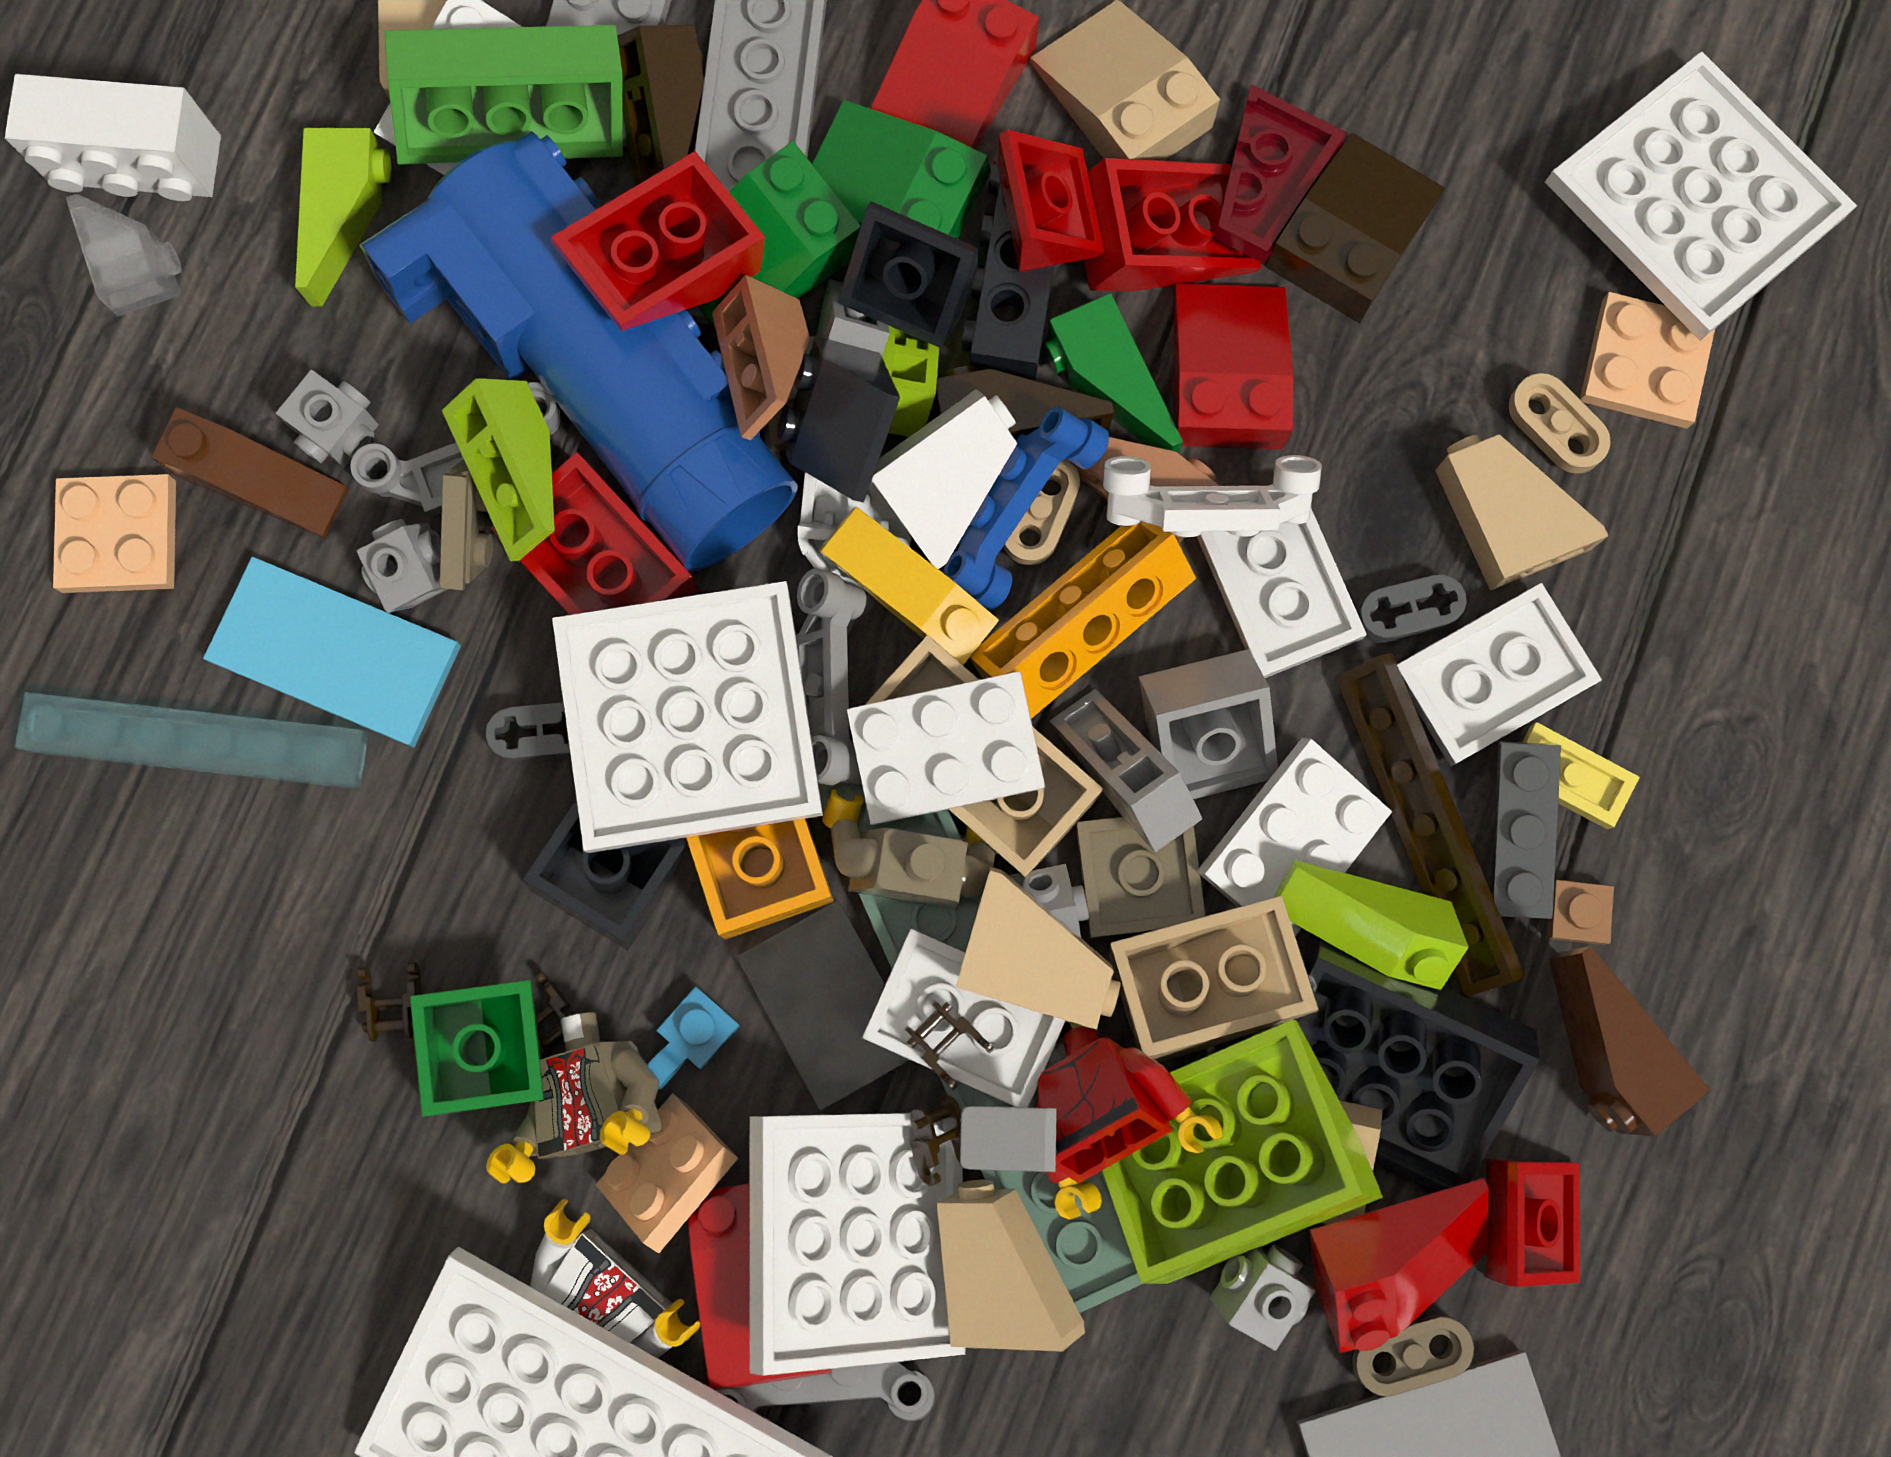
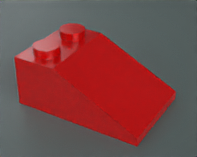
[870,0,1039,150]
[551,151,765,331]
[1084,158,1262,291]
[1172,284,1293,450]
[1310,1178,1489,1354]
[688,1183,832,1391]

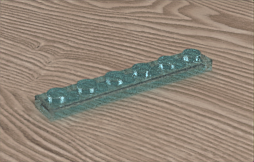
[15,692,369,789]

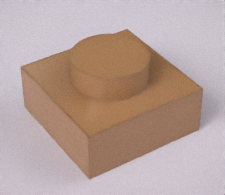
[1546,880,1614,945]

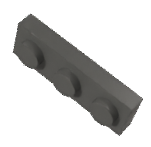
[1491,741,1561,919]

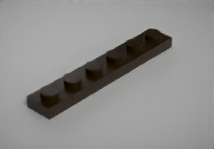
[1335,653,1525,998]

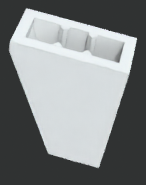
[872,389,1017,569]

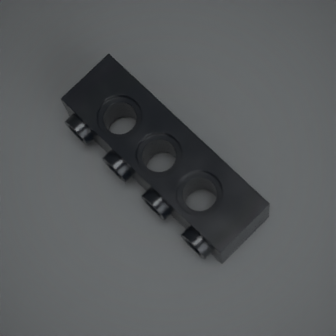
[961,161,1055,381]

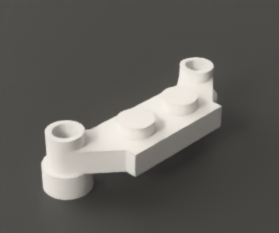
[1103,455,1322,537]

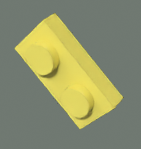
[1523,722,1640,830]

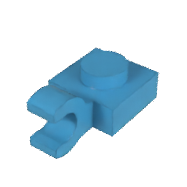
[648,987,740,1090]

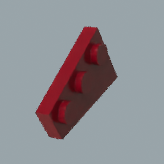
[1216,84,1347,263]

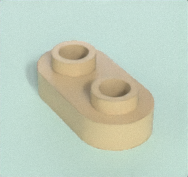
[1509,373,1610,474]
[1003,459,1080,565]

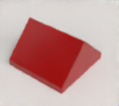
[997,129,1105,272]
[1486,1159,1580,1287]

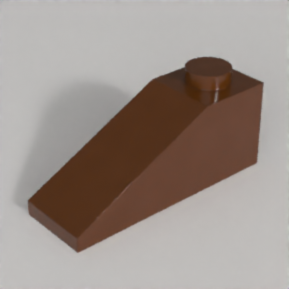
[151,407,349,539]

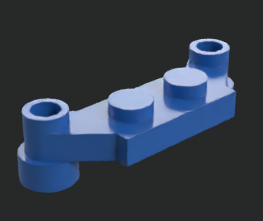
[943,406,1109,610]

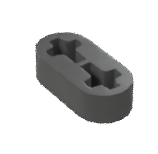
[1357,575,1467,643]
[486,702,571,762]

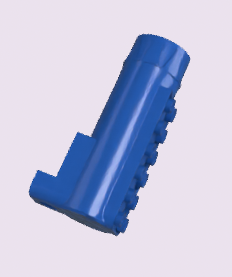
[360,131,798,572]

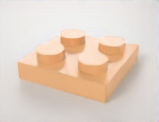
[1580,292,1715,429]
[53,474,176,593]
[595,1093,738,1253]

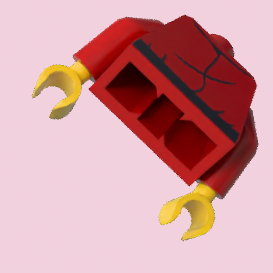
[1036,1027,1222,1219]

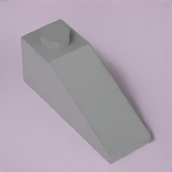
[1049,689,1203,852]

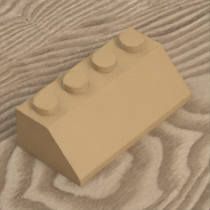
[865,635,1103,877]

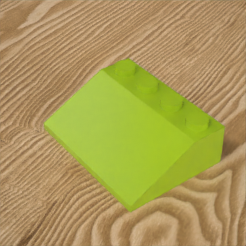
[1102,1019,1383,1284]

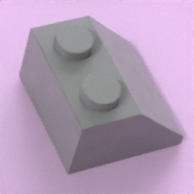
[1139,649,1278,799]

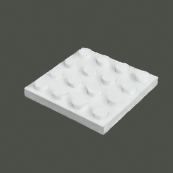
[1545,51,1857,341]
[552,581,823,853]
[750,1113,965,1376]

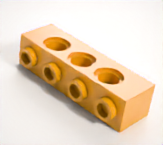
[969,521,1196,719]

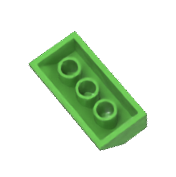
[384,25,623,164]

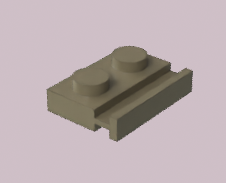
[440,458,493,591]

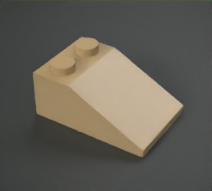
[1030,0,1220,161]
[1109,896,1318,1063]

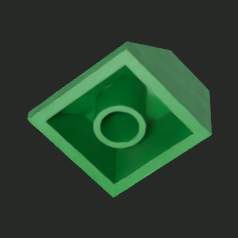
[410,980,545,1117]

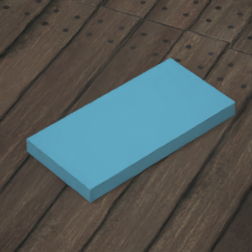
[203,557,461,748]

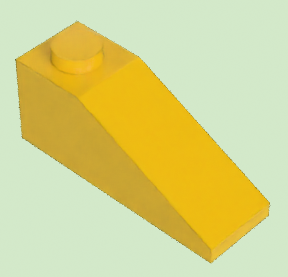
[818,506,999,665]

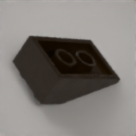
[1266,133,1445,324]

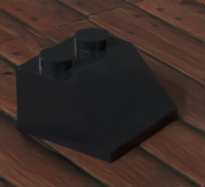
[837,201,978,348]
[778,336,900,503]
[523,799,688,951]

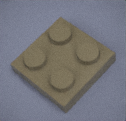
[1075,817,1206,939]

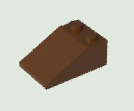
[1549,946,1711,1137]

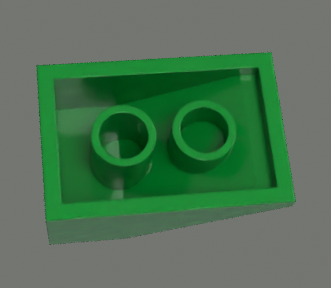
[812,100,991,239]
[697,141,861,330]

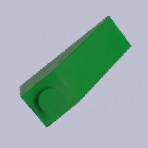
[1043,293,1183,453]

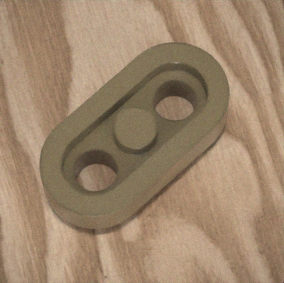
[1352,1315,1474,1396]

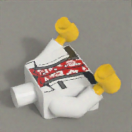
[530,1199,701,1358]

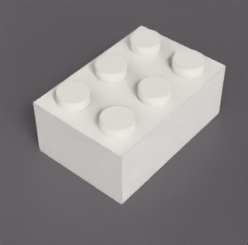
[5,74,221,201]

